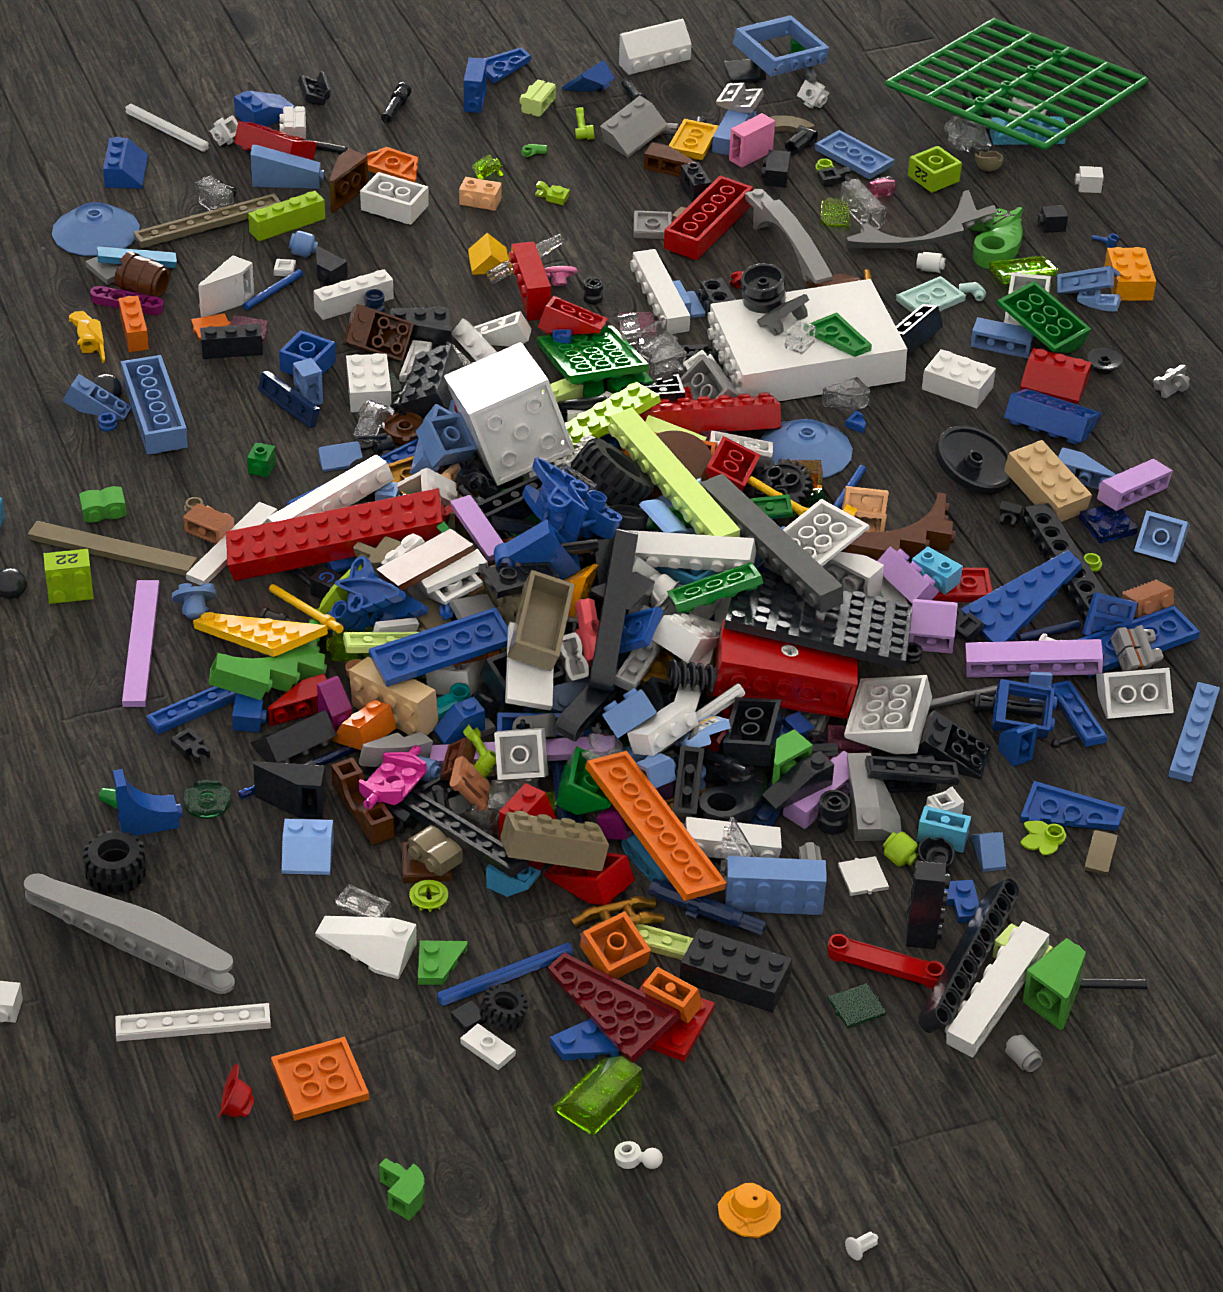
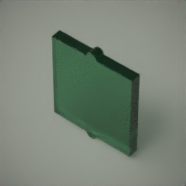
[828,983,886,1029]

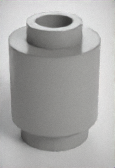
[1005,1035,1043,1072]

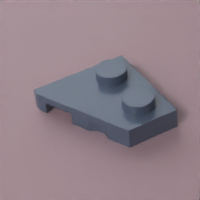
[548,677,590,713]

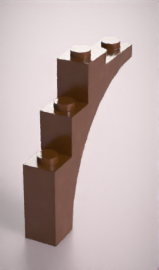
[845,492,956,561]

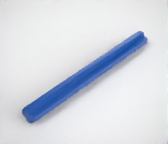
[437,943,573,1006]

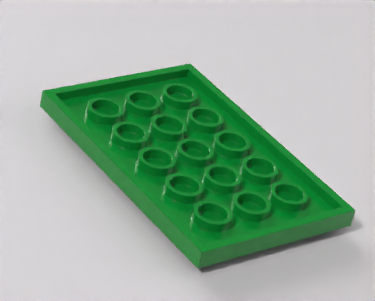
[536,325,649,385]

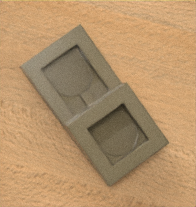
[1084,830,1118,876]

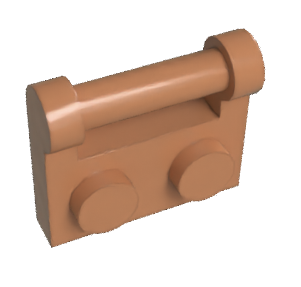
[450,756,491,816]

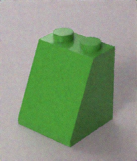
[1023,938,1086,1030]

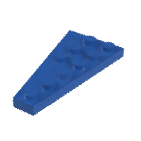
[961,550,1082,642]

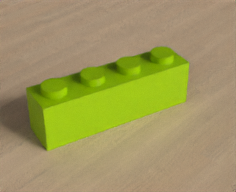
[248,191,325,241]

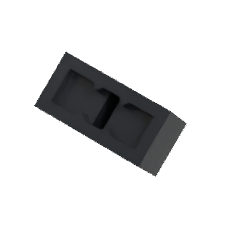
[698,278,736,312]

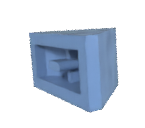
[970,832,1006,872]

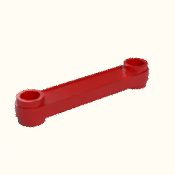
[827,934,945,989]

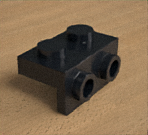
[298,72,331,105]

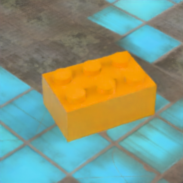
[1104,247,1156,301]

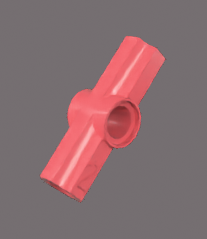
[575,598,599,667]

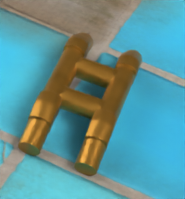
[571,896,665,937]

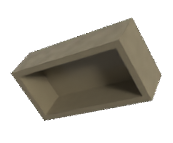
[507,570,575,671]
[500,811,609,872]

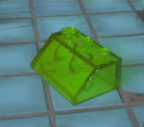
[552,1056,642,1135]

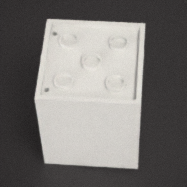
[444,342,575,486]

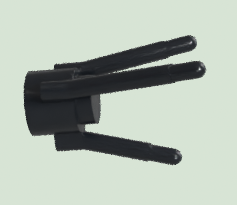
[358,433,394,457]

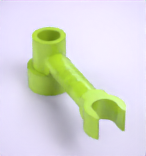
[575,107,595,140]
[463,724,496,778]

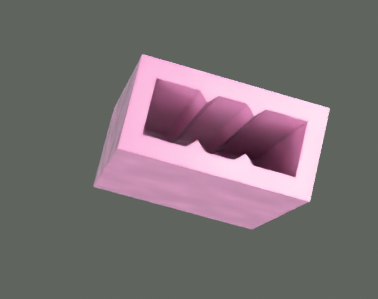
[729,113,775,168]

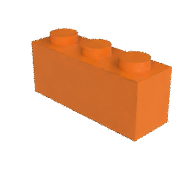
[118,296,149,352]

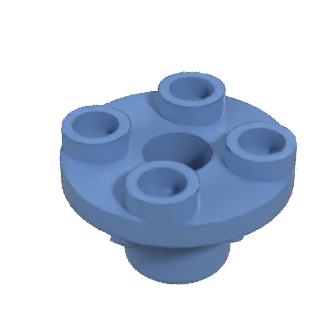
[172,583,217,620]

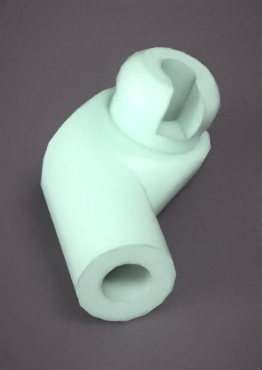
[959,282,986,301]

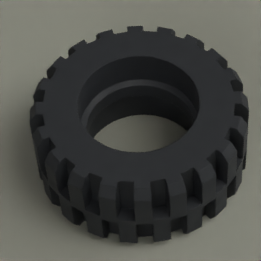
[571,438,654,508]

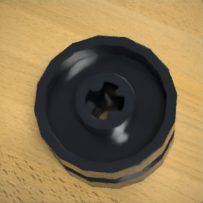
[741,263,786,313]

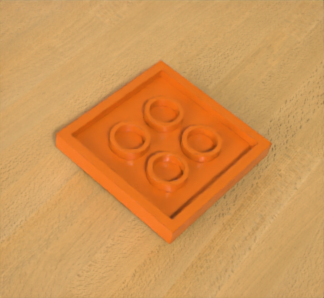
[271,1037,369,1121]

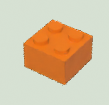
[580,911,651,979]

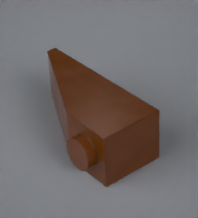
[644,142,696,177]

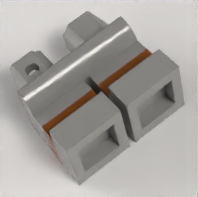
[1110,625,1163,672]

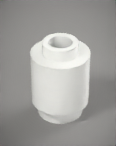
[916,252,946,273]

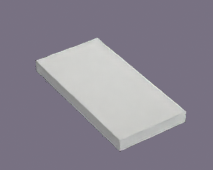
[505,622,554,710]

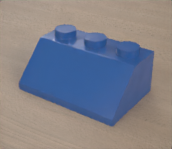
[103,137,148,189]

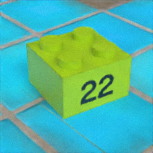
[908,146,962,193]
[43,549,94,604]

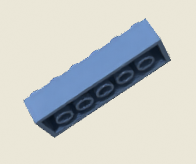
[121,355,188,454]

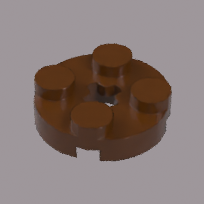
[384,412,424,446]

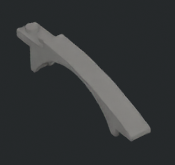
[745,189,833,284]
[845,190,997,248]

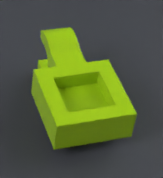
[535,181,570,205]

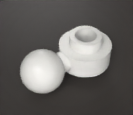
[614,1141,663,1169]

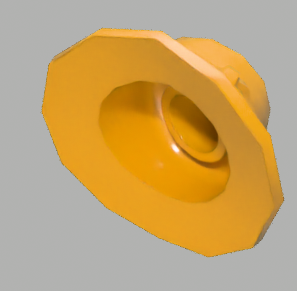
[718,1183,781,1238]

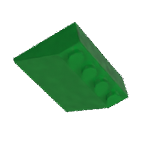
[996,281,1091,353]

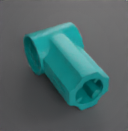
[437,683,470,720]

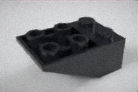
[910,710,991,779]
[253,761,326,820]

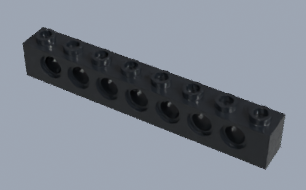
[1021,503,1107,632]

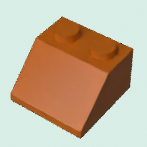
[332,700,397,750]

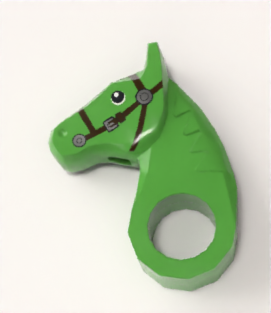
[970,207,1023,269]

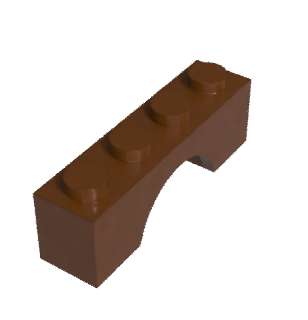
[331,757,394,845]

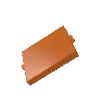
[191,313,231,341]

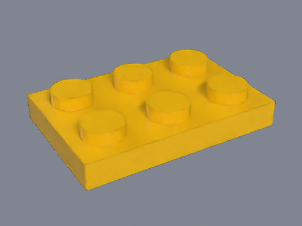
[669,119,719,160]

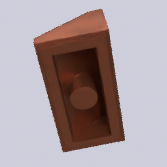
[440,738,476,780]

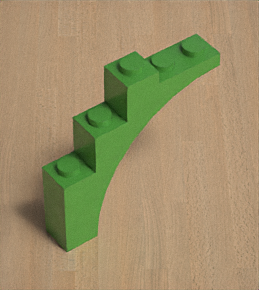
[209,619,327,700]

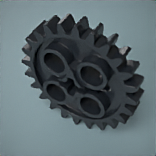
[744,458,813,519]

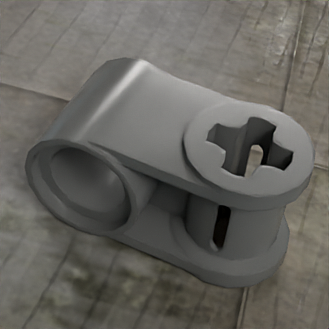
[512,714,557,739]

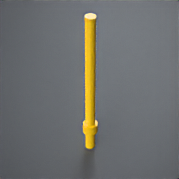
[269,584,344,633]

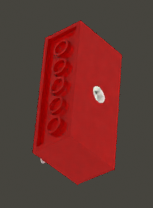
[712,620,858,719]

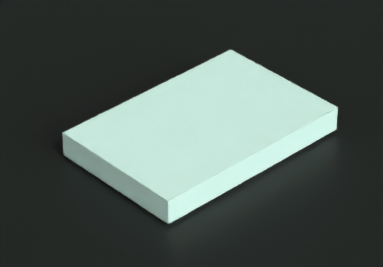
[896,276,966,312]

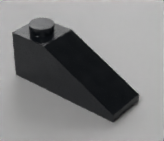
[762,751,834,812]

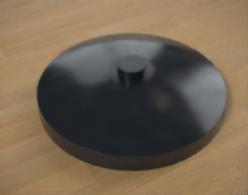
[935,426,1012,494]

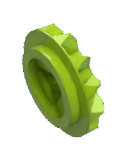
[409,880,448,912]

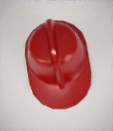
[218,1064,254,1119]

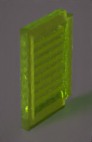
[820,198,851,228]

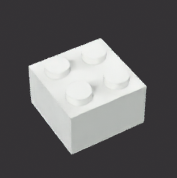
[494,728,548,780]

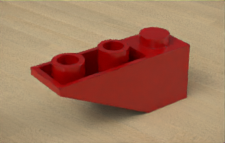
[268,674,327,726]

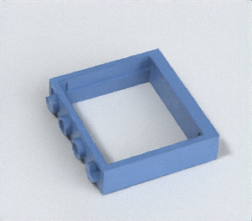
[733,15,829,76]

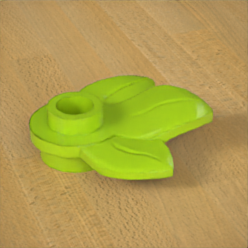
[1020,821,1066,855]

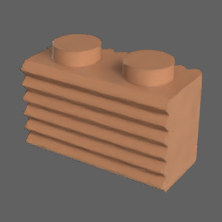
[183,503,234,544]
[1122,579,1174,618]

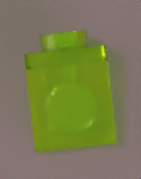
[472,153,504,179]

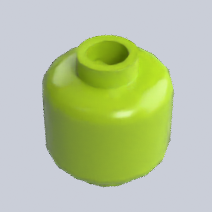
[883,832,918,867]

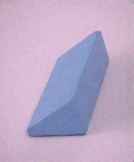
[318,441,363,472]

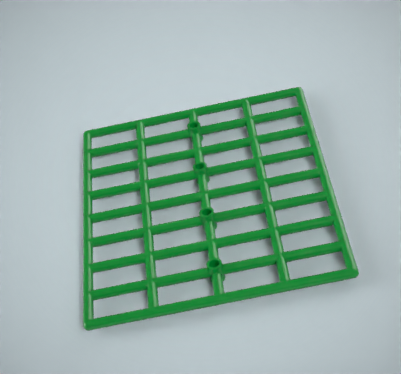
[885,18,1149,150]

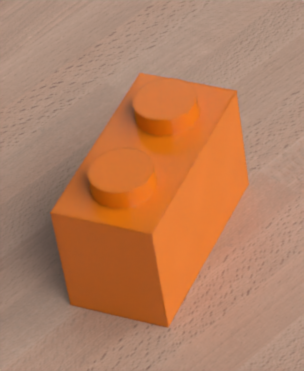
[643,967,703,1023]

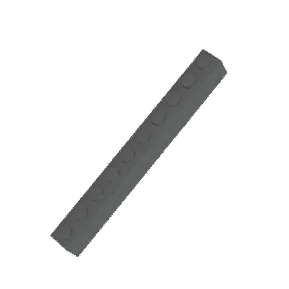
[700,474,844,613]

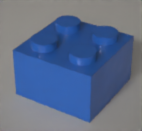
[279,330,336,375]

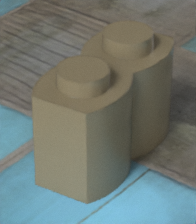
[408,825,463,876]

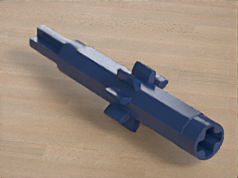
[648,878,767,936]

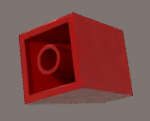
[499,783,556,870]

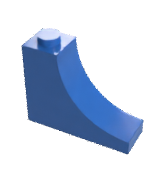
[113,769,183,836]

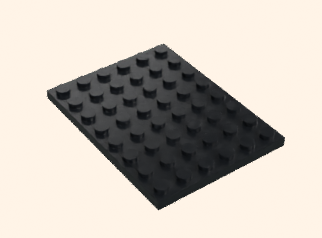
[724,571,912,669]

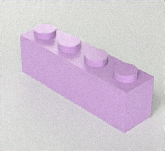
[1097,459,1173,511]
[783,751,850,829]

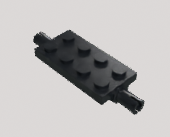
[454,453,504,498]

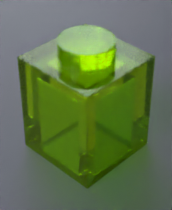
[327,630,360,662]

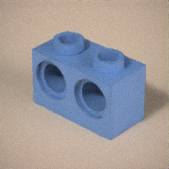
[293,358,323,406]

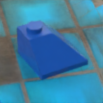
[561,60,615,92]

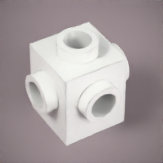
[797,80,829,109]
[210,115,238,146]

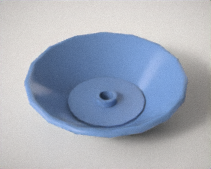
[52,202,140,256]
[760,419,853,480]

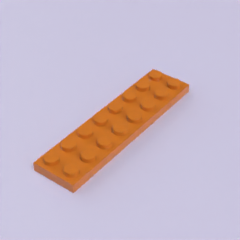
[585,751,727,901]

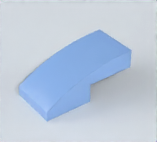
[1077,289,1121,312]

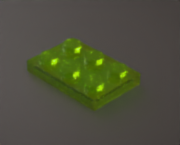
[989,256,1057,284]

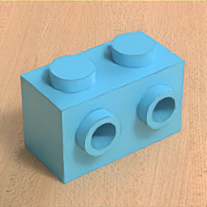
[912,547,963,595]
[917,806,971,853]

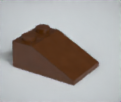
[329,149,368,213]

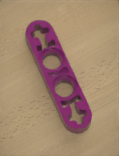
[90,286,164,315]

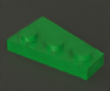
[803,312,872,357]

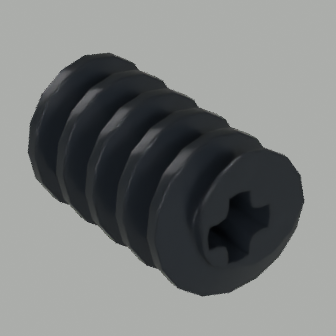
[666,659,717,693]

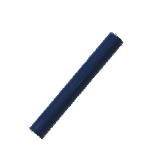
[1017,619,1080,641]

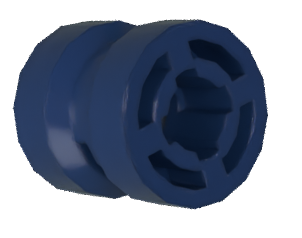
[365,289,385,313]

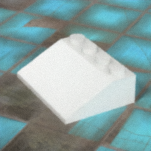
[763,499,869,576]
[844,675,932,755]

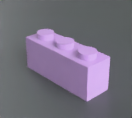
[877,546,939,603]

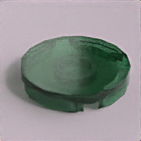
[183,780,231,819]

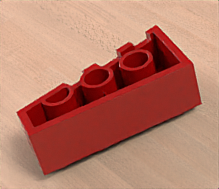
[234,121,317,160]
[508,242,551,321]

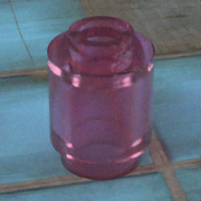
[867,176,896,198]

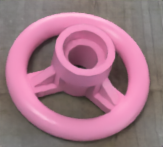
[544,266,578,286]

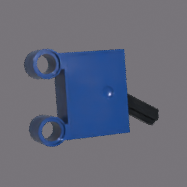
[494,519,599,580]

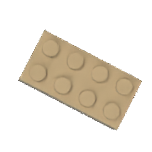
[1004,440,1092,522]
[349,657,439,736]

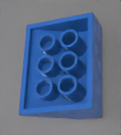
[1004,389,1102,444]

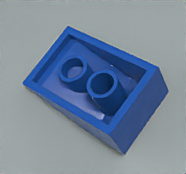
[234,91,295,127]

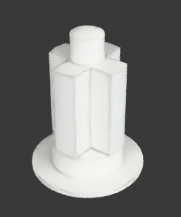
[845,1232,878,1260]

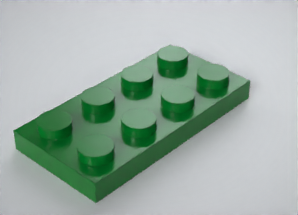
[667,562,764,613]

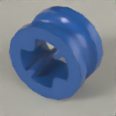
[98,412,117,431]

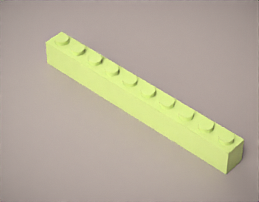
[608,407,740,537]

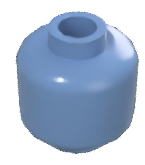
[288,231,318,258]

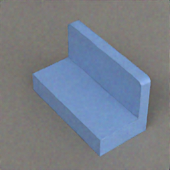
[672,280,705,318]

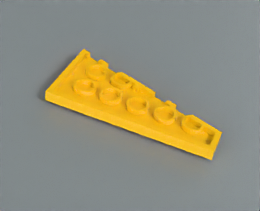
[193,612,328,657]

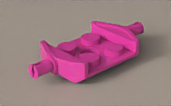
[359,745,427,809]

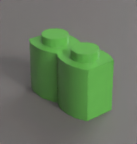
[79,486,127,523]

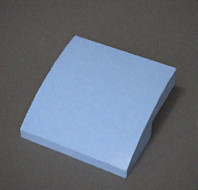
[639,500,691,534]

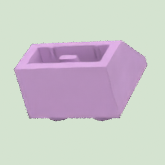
[908,599,958,654]

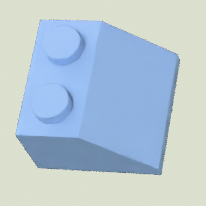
[1134,510,1190,563]
[282,819,334,875]

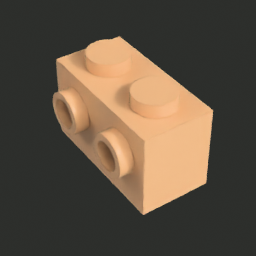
[459,177,502,211]

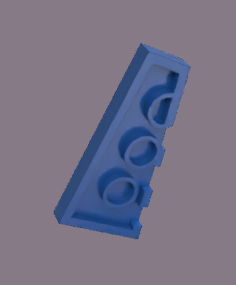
[1020,781,1125,831]

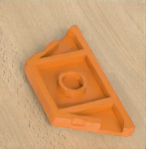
[367,147,418,183]

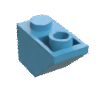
[486,864,541,897]

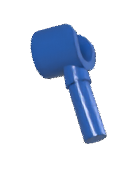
[1092,233,1119,248]

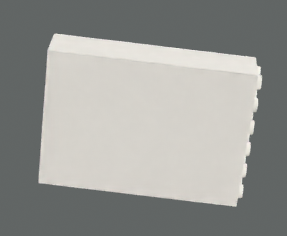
[707,279,907,401]

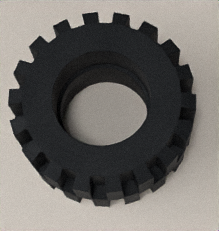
[83,830,147,895]

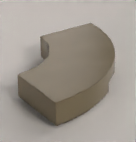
[770,116,815,133]

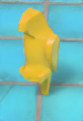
[69,311,105,363]

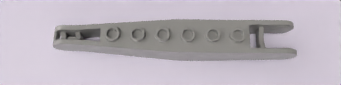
[24,874,235,994]

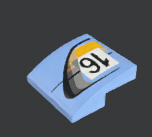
[674,715,731,747]

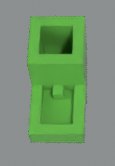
[379,1158,425,1221]

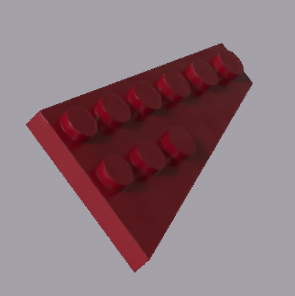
[548,953,681,1064]

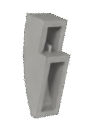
[358,732,433,767]

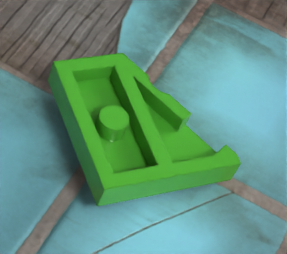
[418,941,468,985]

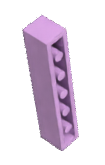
[966,639,1103,678]

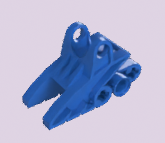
[522,457,622,542]
[326,556,428,639]

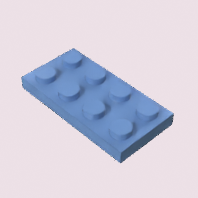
[815,130,894,180]

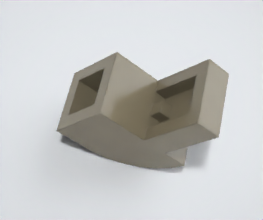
[353,536,401,573]

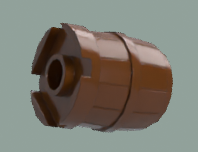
[115,251,170,298]

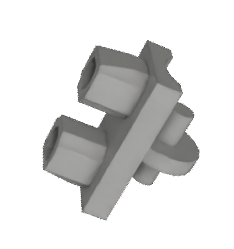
[1153,365,1190,398]

